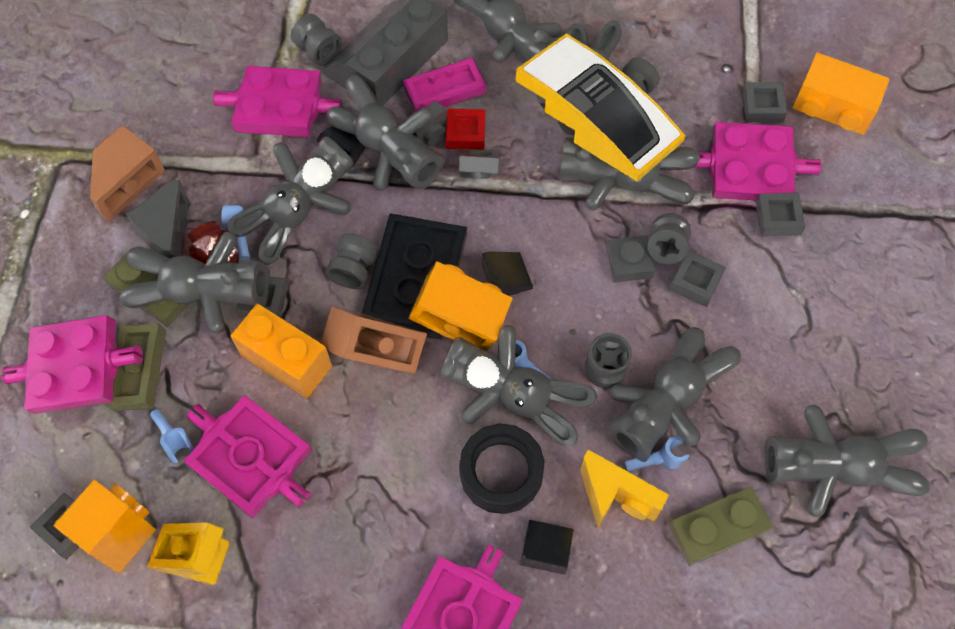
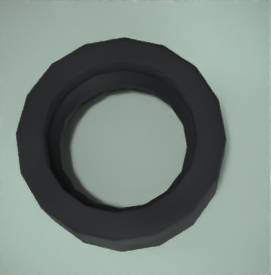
[459,423,545,514]

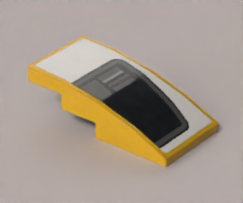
[515,33,686,181]

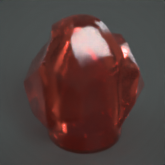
[188,221,239,264]

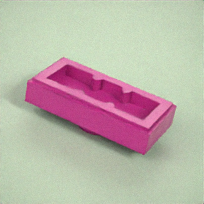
[403,58,486,113]

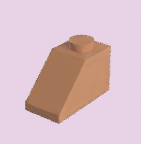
[90,125,165,223]
[321,306,427,374]

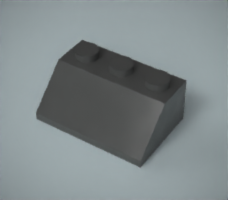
[322,0,448,106]

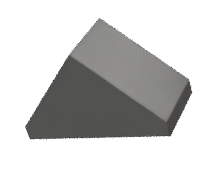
[126,180,189,258]

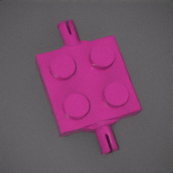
[213,66,342,137]
[695,122,821,201]
[1,315,143,414]
[184,395,312,519]
[401,544,523,629]

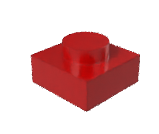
[446,108,486,150]

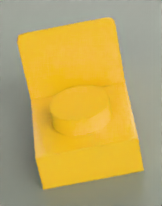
[580,450,669,529]
[147,523,229,584]

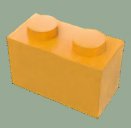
[792,52,890,135]
[408,261,513,351]
[230,303,332,399]
[53,479,156,574]

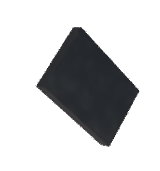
[362,213,467,340]

